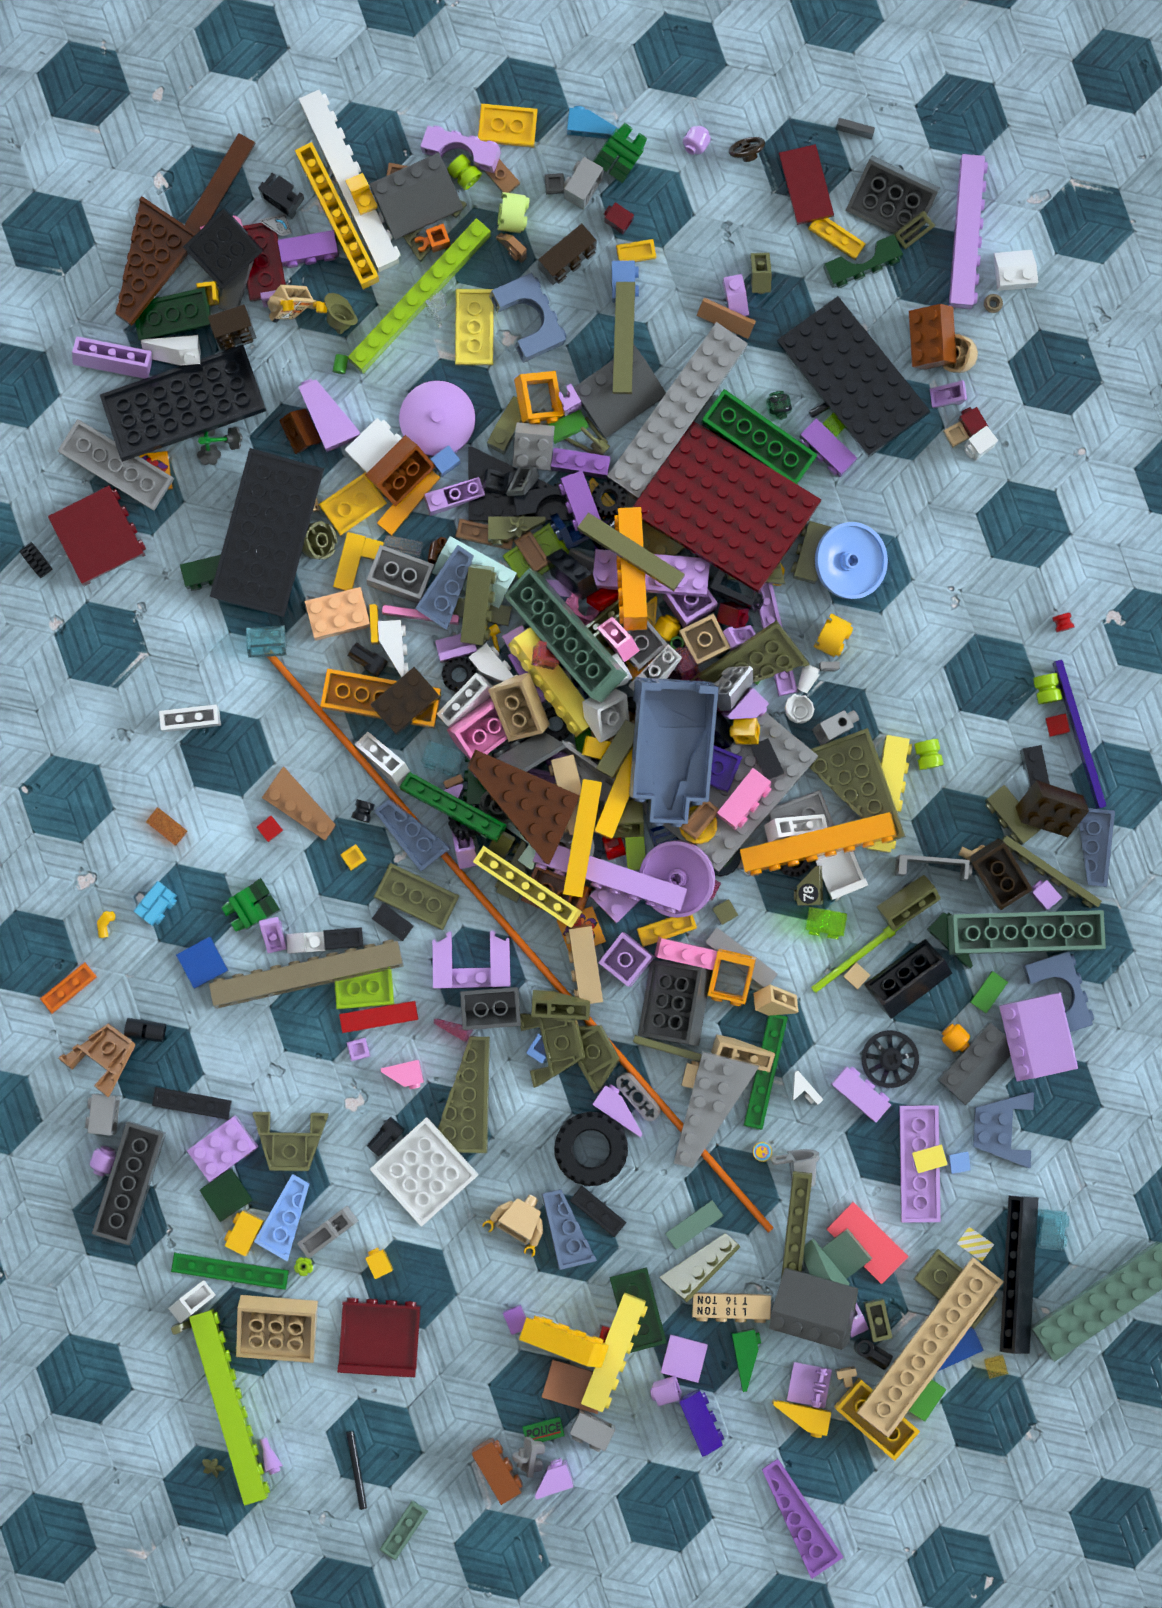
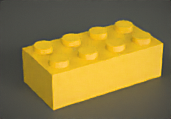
[519,1315,609,1368]
[834,1378,920,1461]

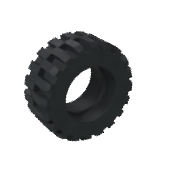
[554,1112,628,1186]

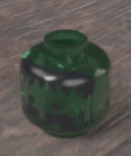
[766,391,793,420]

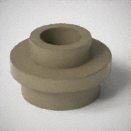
[984,294,1003,313]

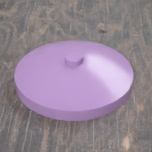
[399,381,475,457]
[639,840,715,918]

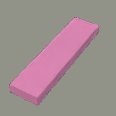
[382,605,460,625]

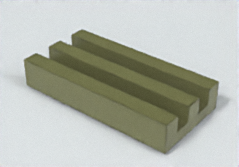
[894,211,936,249]

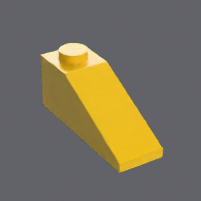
[772,1399,831,1438]

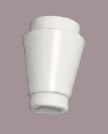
[797,665,820,693]

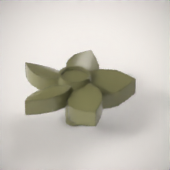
[507,516,530,538]
[202,1458,225,1478]

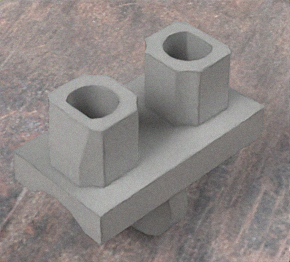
[512,1437,545,1478]

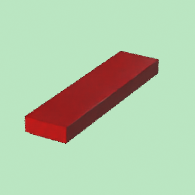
[339,1001,419,1033]

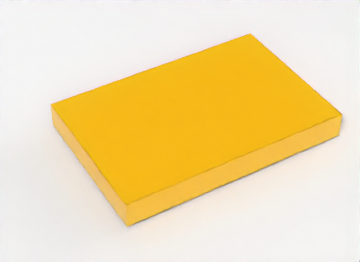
[478,104,538,148]
[318,472,387,536]

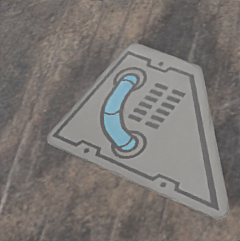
[260,214,292,236]

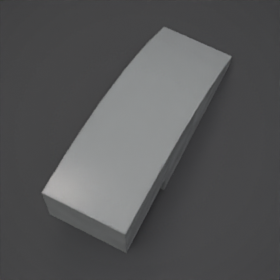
[297,1206,359,1259]

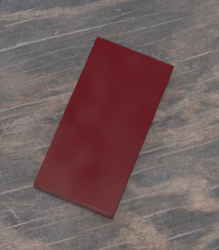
[779,144,834,225]
[243,223,286,302]

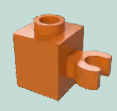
[415,223,451,253]

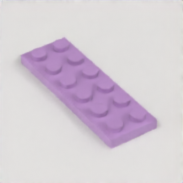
[593,549,710,597]
[899,1105,941,1223]

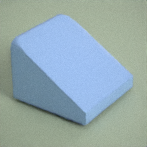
[948,1151,971,1174]

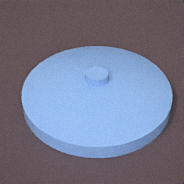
[815,522,888,599]

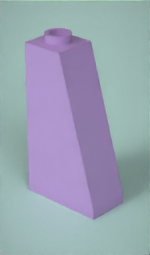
[299,379,360,452]

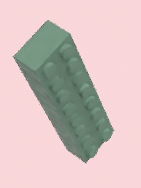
[504,568,628,703]
[947,910,1106,955]
[1031,1241,1162,1362]

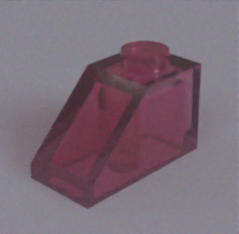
[675,646,700,680]

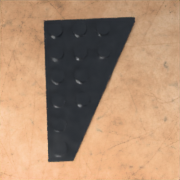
[468,447,574,521]

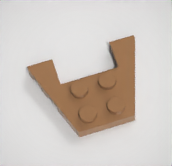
[58,1023,135,1097]

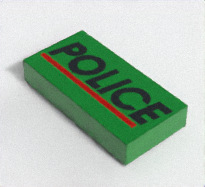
[522,1417,565,1442]

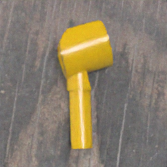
[488,624,501,651]

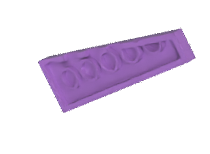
[762,1458,843,1579]

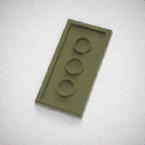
[374,863,459,930]
[913,1249,998,1329]

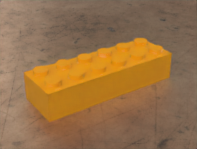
[614,507,647,631]
[320,668,442,729]

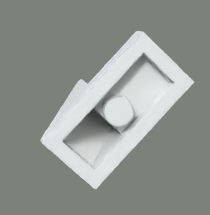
[286,932,326,954]
[792,1070,823,1105]

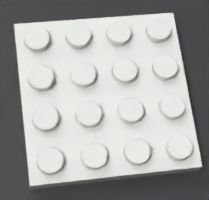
[370,1117,479,1227]

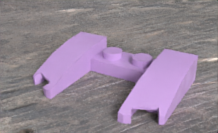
[432,931,511,989]

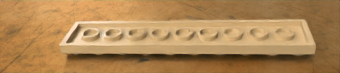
[857,1258,1004,1438]

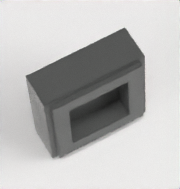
[545,173,564,195]

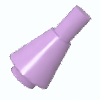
[260,1438,283,1475]

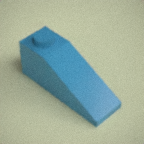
[567,106,619,139]

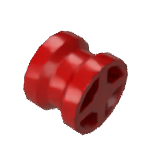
[1052,613,1075,633]

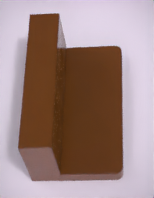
[279,409,322,454]

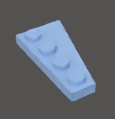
[254,1174,310,1261]

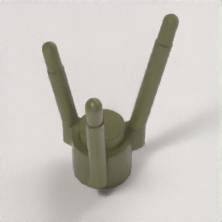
[564,417,610,455]

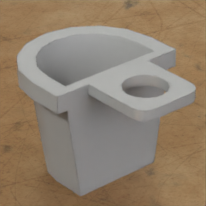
[771,1149,820,1187]

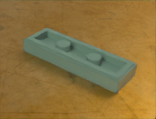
[665,1200,723,1249]
[379,1500,428,1561]

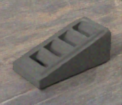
[506,467,539,496]

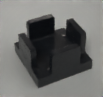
[258,172,304,219]

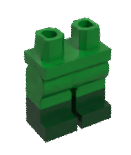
[593,122,647,183]
[221,878,281,932]

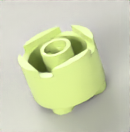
[497,192,529,233]

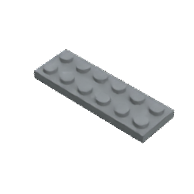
[58,419,174,511]

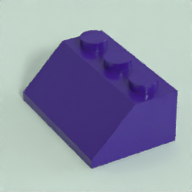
[679,1389,724,1457]

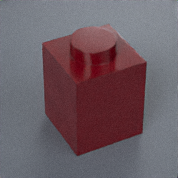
[604,202,634,234]
[958,407,988,438]
[717,602,749,628]

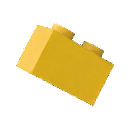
[224,1210,264,1256]

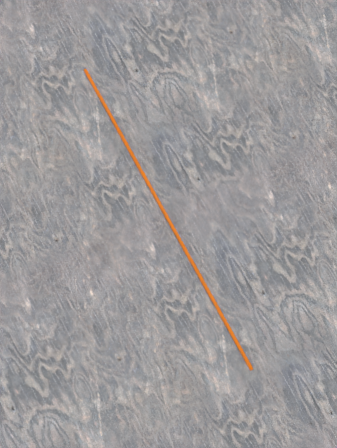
[264,649,774,1233]

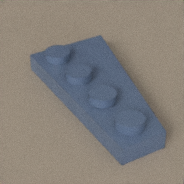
[415,545,474,630]
[374,799,451,872]
[1079,808,1115,887]
[542,1189,597,1270]

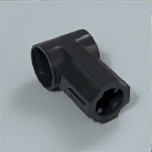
[347,642,388,677]
[367,1117,405,1156]
[854,1338,893,1370]

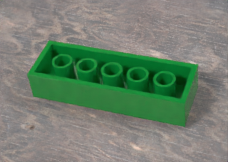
[701,389,817,485]

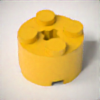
[814,613,853,657]

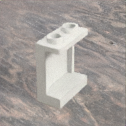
[344,418,402,473]
[815,850,868,900]

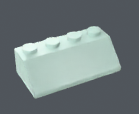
[432,536,517,609]

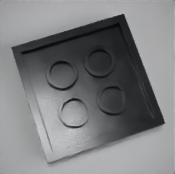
[183,208,264,289]

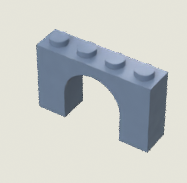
[489,273,566,363]
[1023,951,1094,1032]

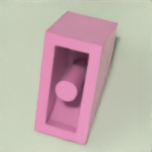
[597,617,640,662]
[381,1060,424,1089]

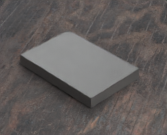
[768,790,834,828]

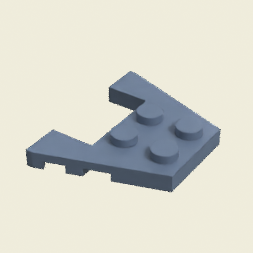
[973,1092,1034,1168]

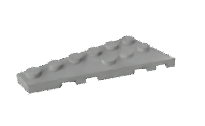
[674,1051,759,1168]

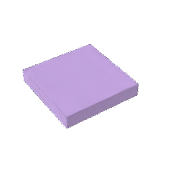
[661,1334,708,1383]

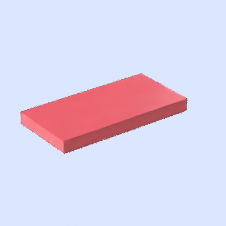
[826,1202,909,1284]

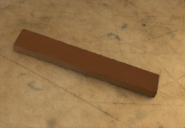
[185,133,256,233]

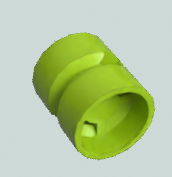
[447,154,482,190]
[1033,673,1063,705]
[914,739,944,770]

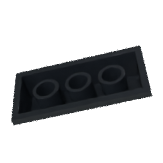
[864,939,952,1019]

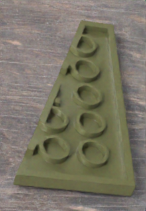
[690,620,810,683]
[437,1036,490,1153]

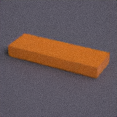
[40,962,97,1014]

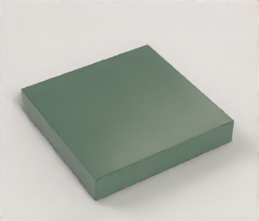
[822,1228,872,1279]

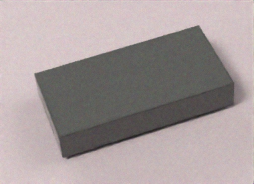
[835,118,875,139]

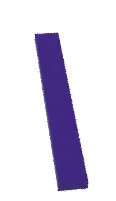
[1052,659,1106,809]

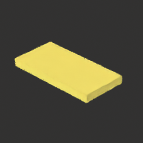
[455,289,494,365]

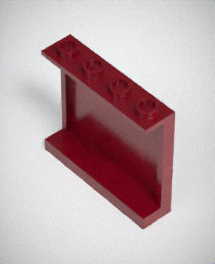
[48,485,146,587]
[337,1297,421,1378]

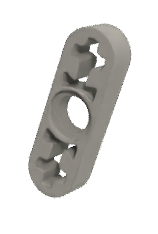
[616,1073,661,1121]

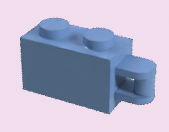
[612,261,639,303]

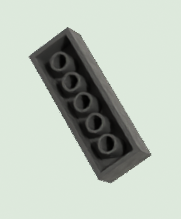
[92,1121,166,1245]

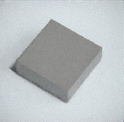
[819,662,840,671]

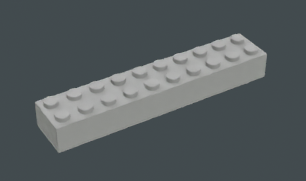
[607,322,748,501]

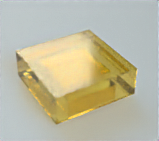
[984,1354,1008,1379]

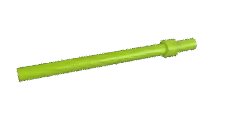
[811,923,907,993]

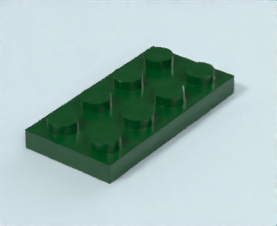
[135,287,211,342]
[609,1267,667,1353]

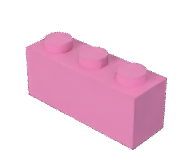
[717,768,772,830]
[654,937,718,970]

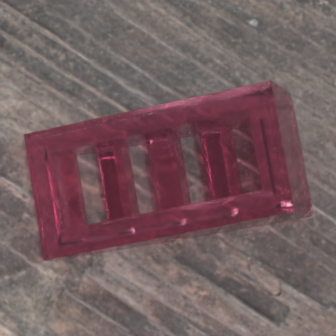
[433,1019,473,1042]

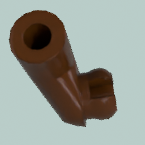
[428,537,447,564]

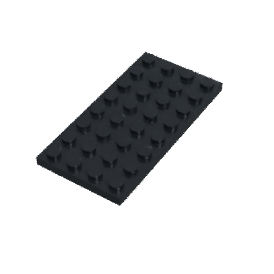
[777,296,930,457]
[100,345,266,462]
[210,448,324,617]

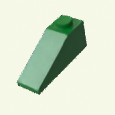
[731,1328,761,1392]

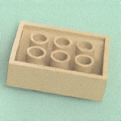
[236,1295,318,1363]

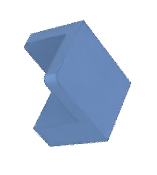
[431,446,461,477]
[526,1034,546,1063]

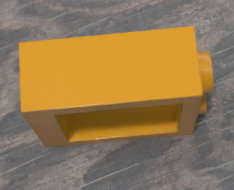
[514,371,564,424]
[707,948,757,1006]

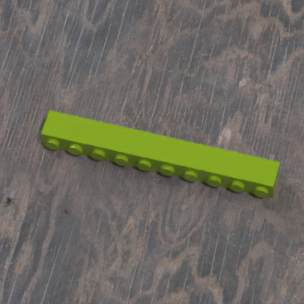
[348,218,491,374]
[189,1309,270,1506]

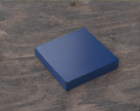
[176,937,229,989]

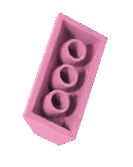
[447,697,507,760]

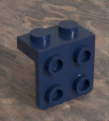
[550,513,591,549]

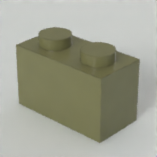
[863,1298,892,1342]

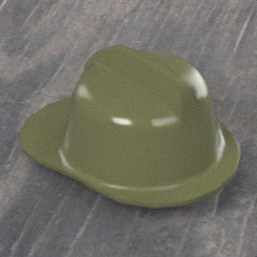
[324,293,358,334]

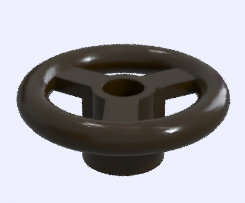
[729,137,765,162]

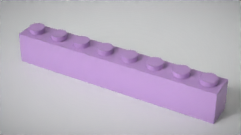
[949,154,988,309]
[533,845,687,914]

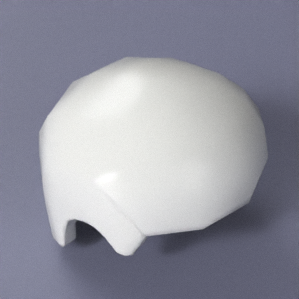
[785,694,814,723]

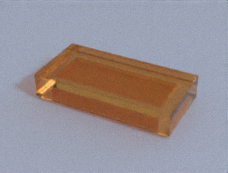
[146,807,188,846]

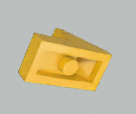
[345,173,378,216]

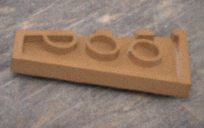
[262,766,336,841]

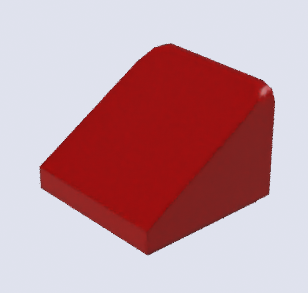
[1045,713,1070,737]
[602,837,626,860]

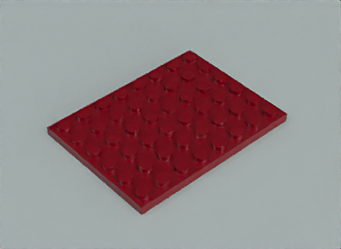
[632,421,822,593]

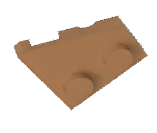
[496,232,527,263]

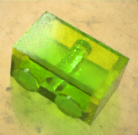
[804,907,847,940]

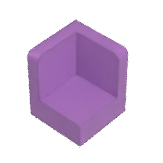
[503,1305,526,1335]

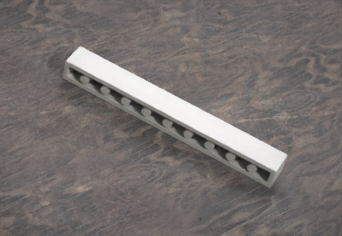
[299,89,401,272]

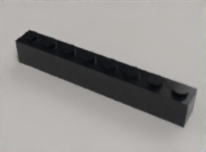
[1000,1195,1039,1354]

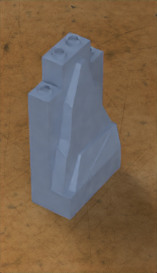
[629,677,719,827]

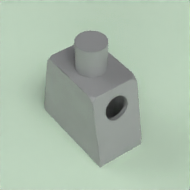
[812,710,859,745]

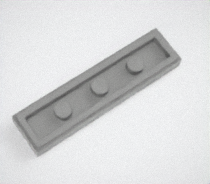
[705,927,777,988]

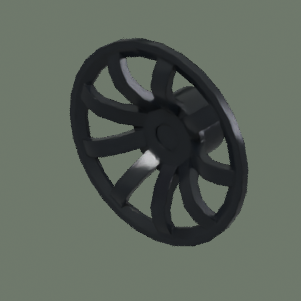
[861,1030,919,1088]

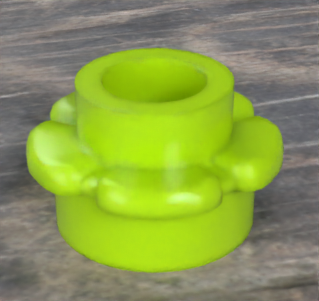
[294,1257,313,1276]

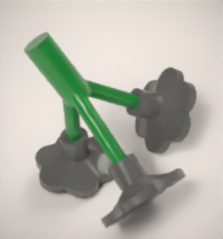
[197,427,242,465]

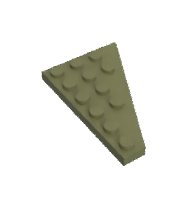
[809,728,906,843]

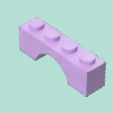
[420,126,501,173]

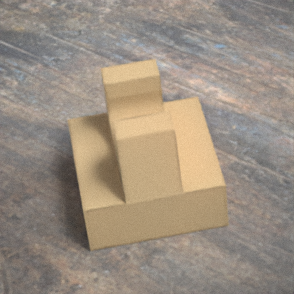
[835,1366,857,1388]

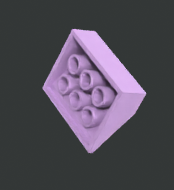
[999,992,1078,1081]

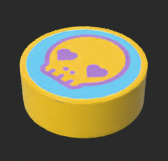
[752,1142,772,1162]

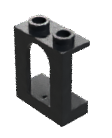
[710,570,764,613]

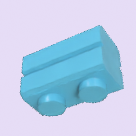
[134,881,177,926]

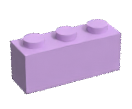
[831,1067,891,1122]

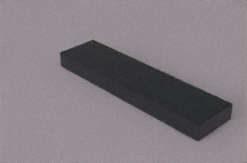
[152,1087,232,1120]

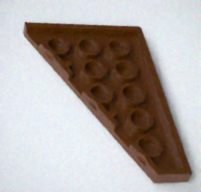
[115,196,197,326]
[467,749,580,865]

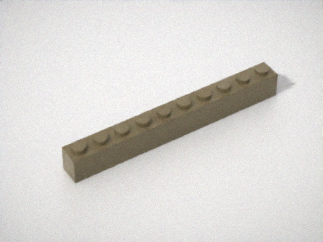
[209,939,404,1009]

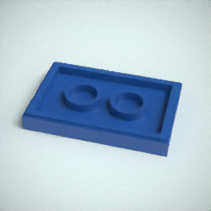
[937,1327,984,1372]

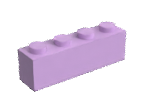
[72,336,152,379]

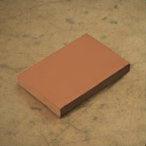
[542,1359,598,1414]

